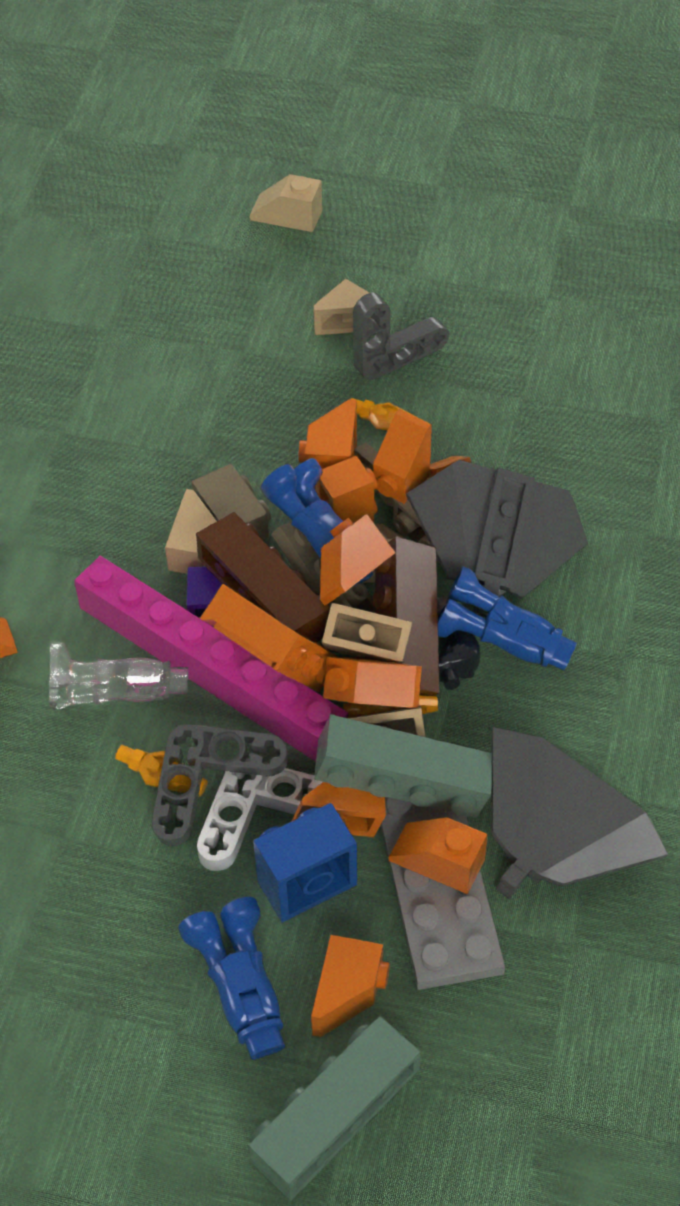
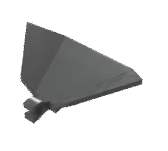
[406,460,588,617]
[491,727,668,900]

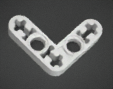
[197,758,322,871]

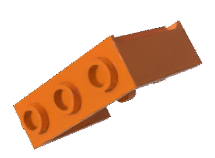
[200,584,338,692]

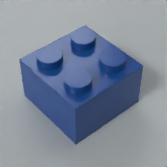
[253,803,358,923]

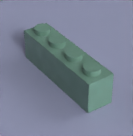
[314,714,492,818]
[248,1016,421,1201]

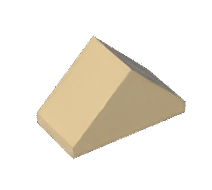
[313,279,373,335]

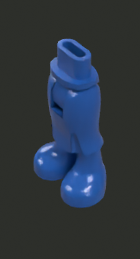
[261,458,373,585]
[438,566,577,671]
[178,897,285,1060]

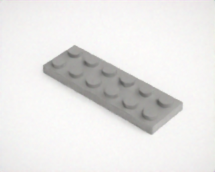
[380,797,505,990]

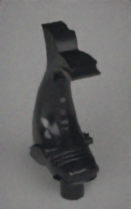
[437,595,481,690]

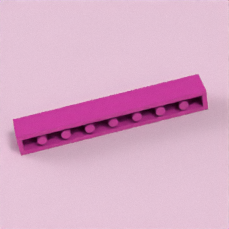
[74,555,348,762]

